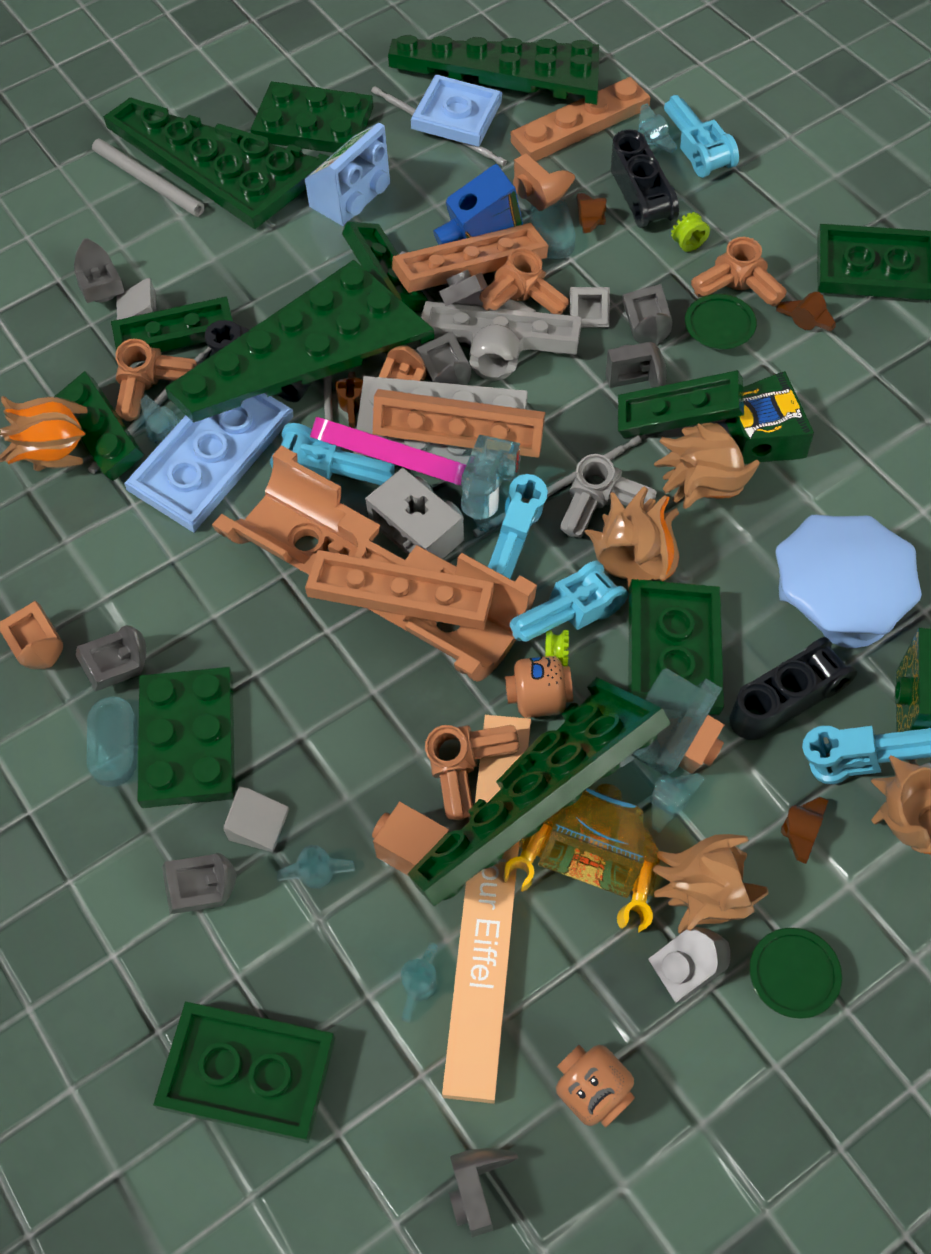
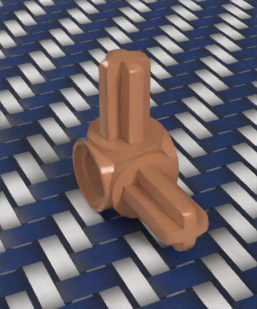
[691,237,787,306]
[479,248,570,315]
[115,339,197,422]
[425,725,519,820]

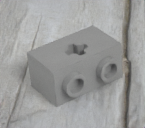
[365,467,464,559]

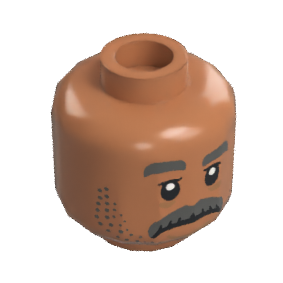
[556,1044,635,1128]

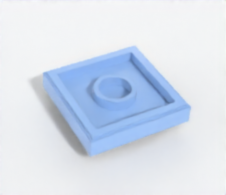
[411,75,502,147]

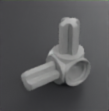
[560,454,657,538]

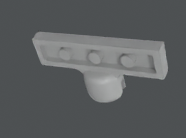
[421,301,582,381]

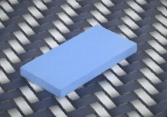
[125,393,293,533]

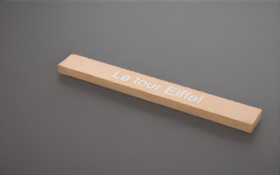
[442,715,531,1104]

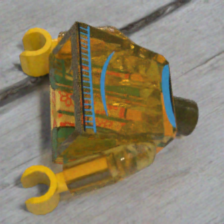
[504,783,660,933]

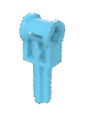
[664,95,739,178]
[270,423,395,485]
[488,474,548,579]
[510,560,629,642]
[802,725,931,784]

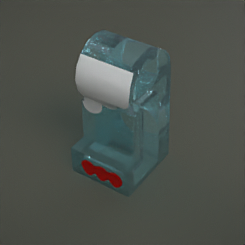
[461,435,520,519]

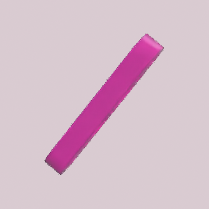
[310,417,474,488]

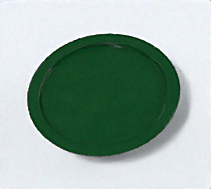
[685,294,757,350]
[750,928,842,1019]

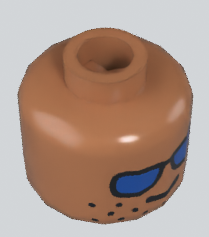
[505,656,573,718]

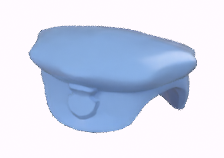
[775,514,922,648]

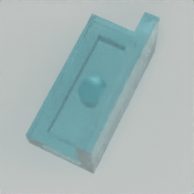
[631,668,722,776]

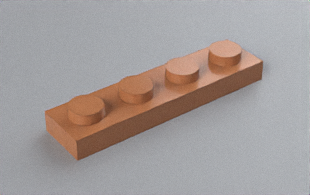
[511,77,651,161]
[392,223,549,293]
[372,389,545,458]
[305,550,494,630]

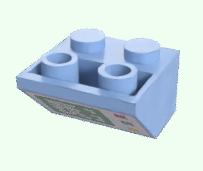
[305,123,390,226]

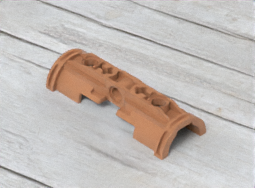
[212,445,537,682]

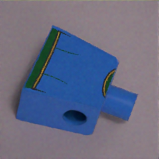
[433,163,523,245]

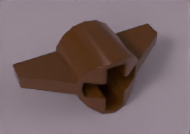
[577,193,607,233]
[776,292,836,331]
[336,372,363,428]
[781,797,829,864]

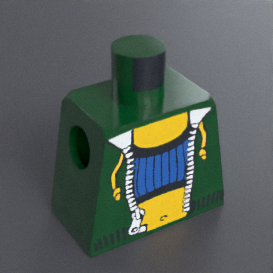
[707,371,814,464]

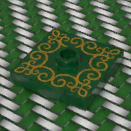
[895,628,931,732]

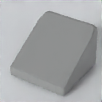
[117,278,157,320]
[569,287,610,328]
[224,786,289,853]

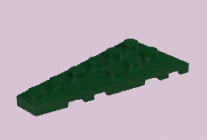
[388,35,599,105]
[103,98,330,229]
[165,260,434,423]
[408,677,671,906]

